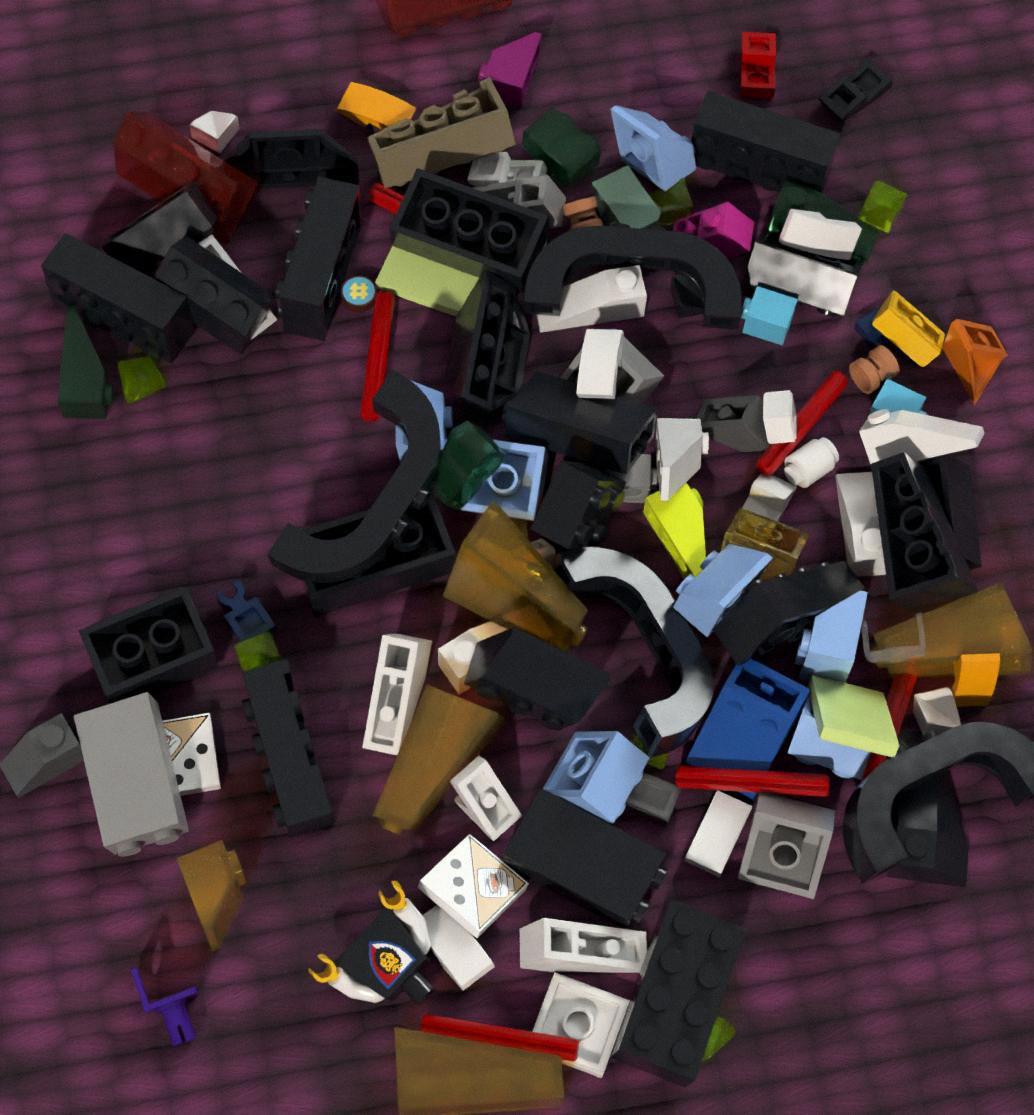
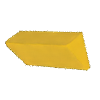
[872,290,945,367]

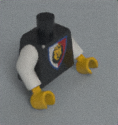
[308,881,435,1006]

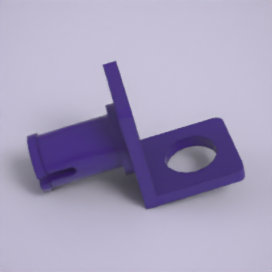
[130,966,199,1047]

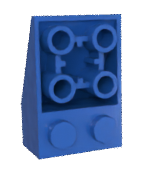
[685,659,811,800]

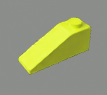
[643,482,706,579]

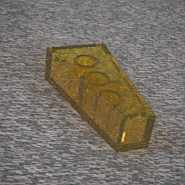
[394,1027,564,1115]

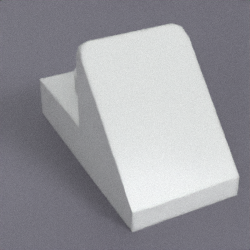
[731,473,797,548]
[450,756,522,841]

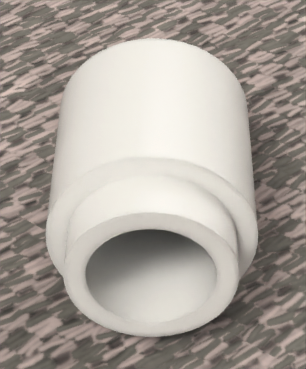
[784,437,839,488]

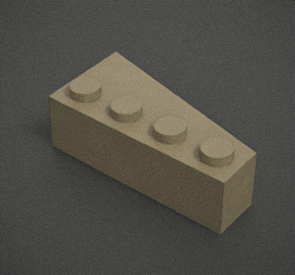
[367,77,516,189]

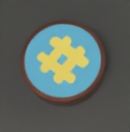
[341,276,377,313]

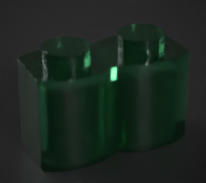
[522,108,601,188]
[429,421,506,510]

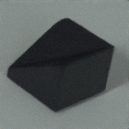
[670,274,703,318]

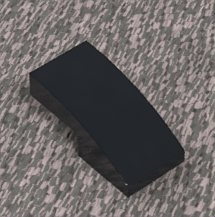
[818,59,892,122]

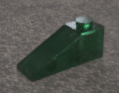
[769,180,879,264]
[57,306,115,419]

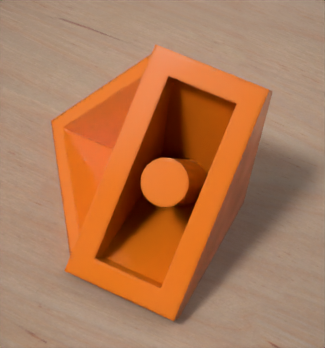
[942,319,1008,406]

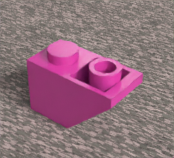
[673,202,754,259]

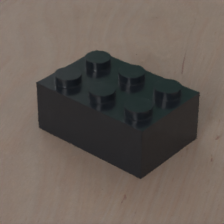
[78,586,219,704]

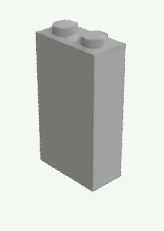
[74,692,189,857]

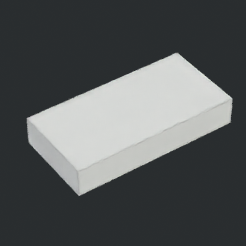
[684,790,753,878]

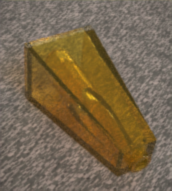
[443,502,588,653]
[870,582,1033,678]
[373,684,507,835]

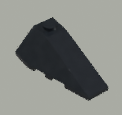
[887,729,969,887]

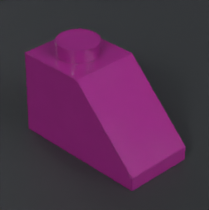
[478,32,542,107]

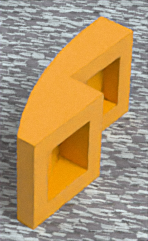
[336,82,416,130]
[951,653,1000,707]

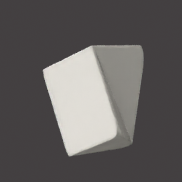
[190,111,239,153]
[763,390,797,444]
[913,687,961,735]

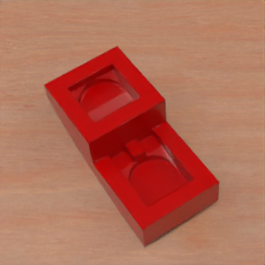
[740,32,776,99]

